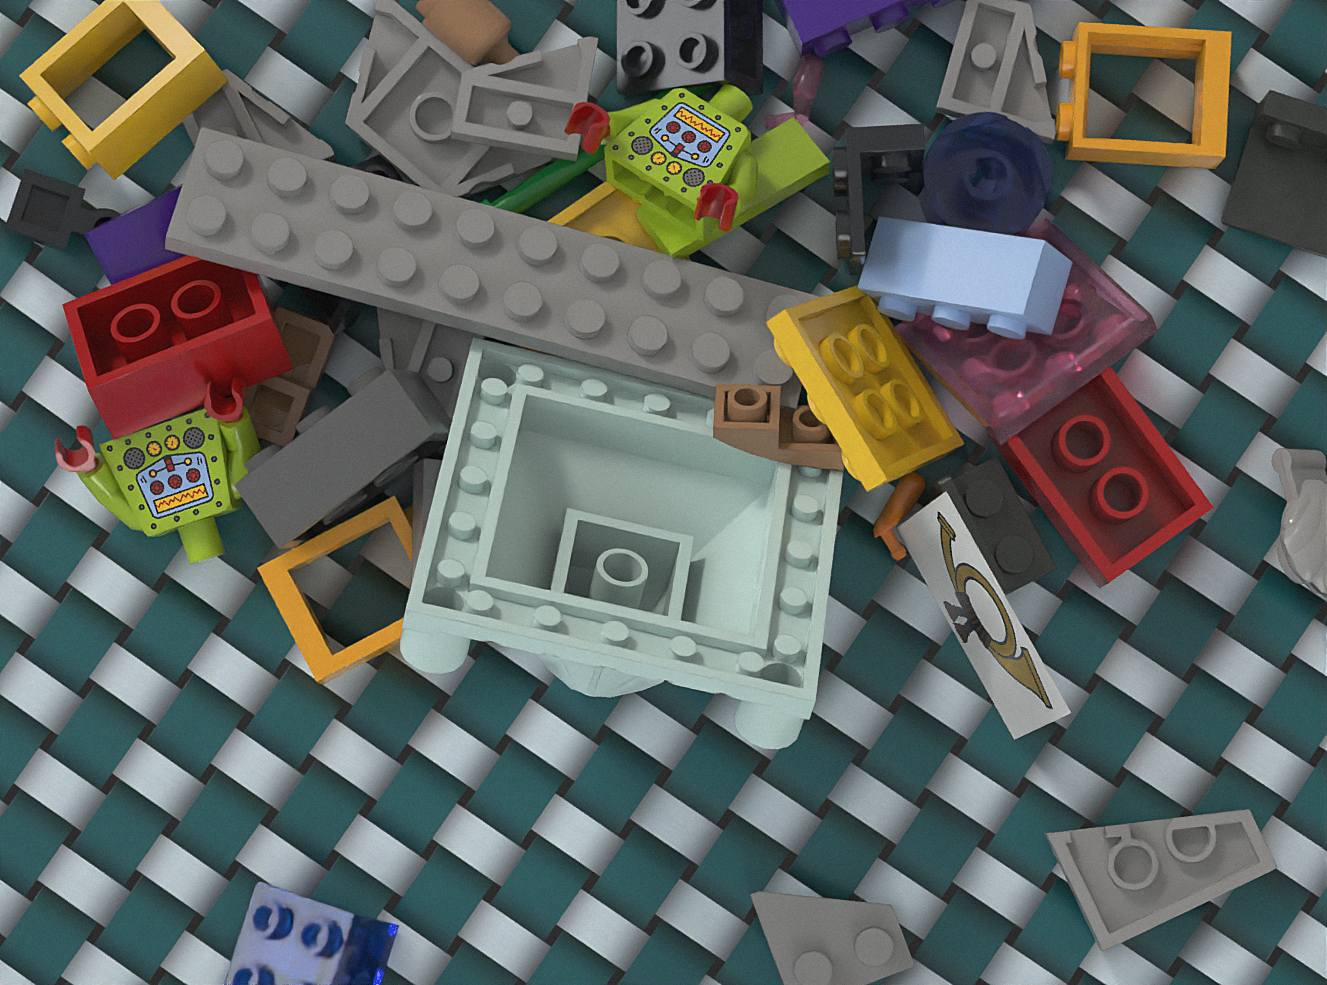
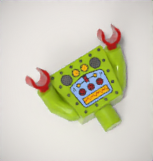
[564,84,758,242]
[55,377,261,565]

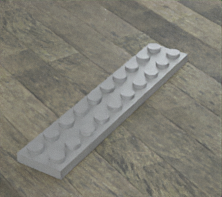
[165,127,820,411]

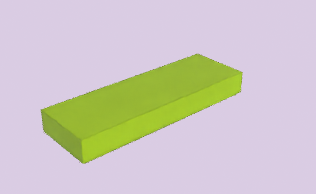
[637,117,830,259]

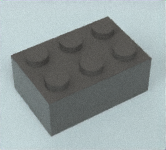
[234,367,452,549]

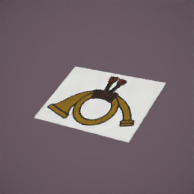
[896,492,1071,740]

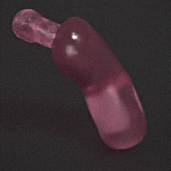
[764,55,825,130]

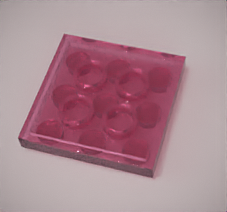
[894,218,1158,445]

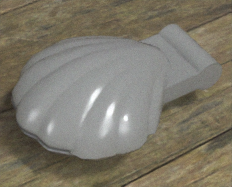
[1271,448,1327,598]

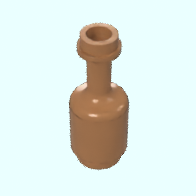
[415,0,520,68]

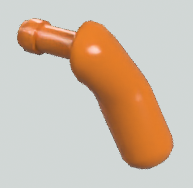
[873,472,926,561]

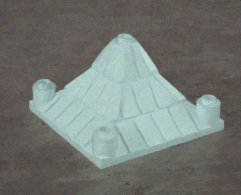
[400,337,843,749]

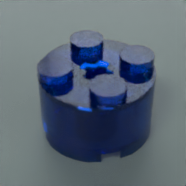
[918,112,1052,237]

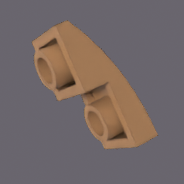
[713,384,844,470]

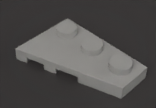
[1044,809,1278,951]

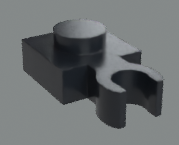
[4,169,120,252]

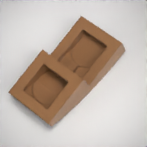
[243,305,339,447]

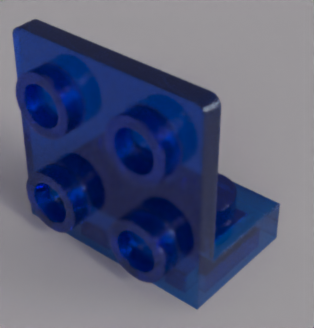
[224,882,399,985]

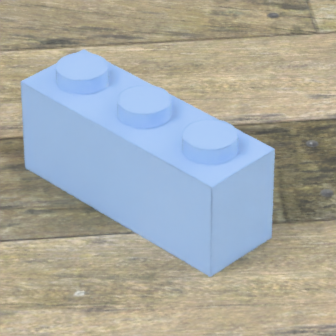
[858,216,1073,339]

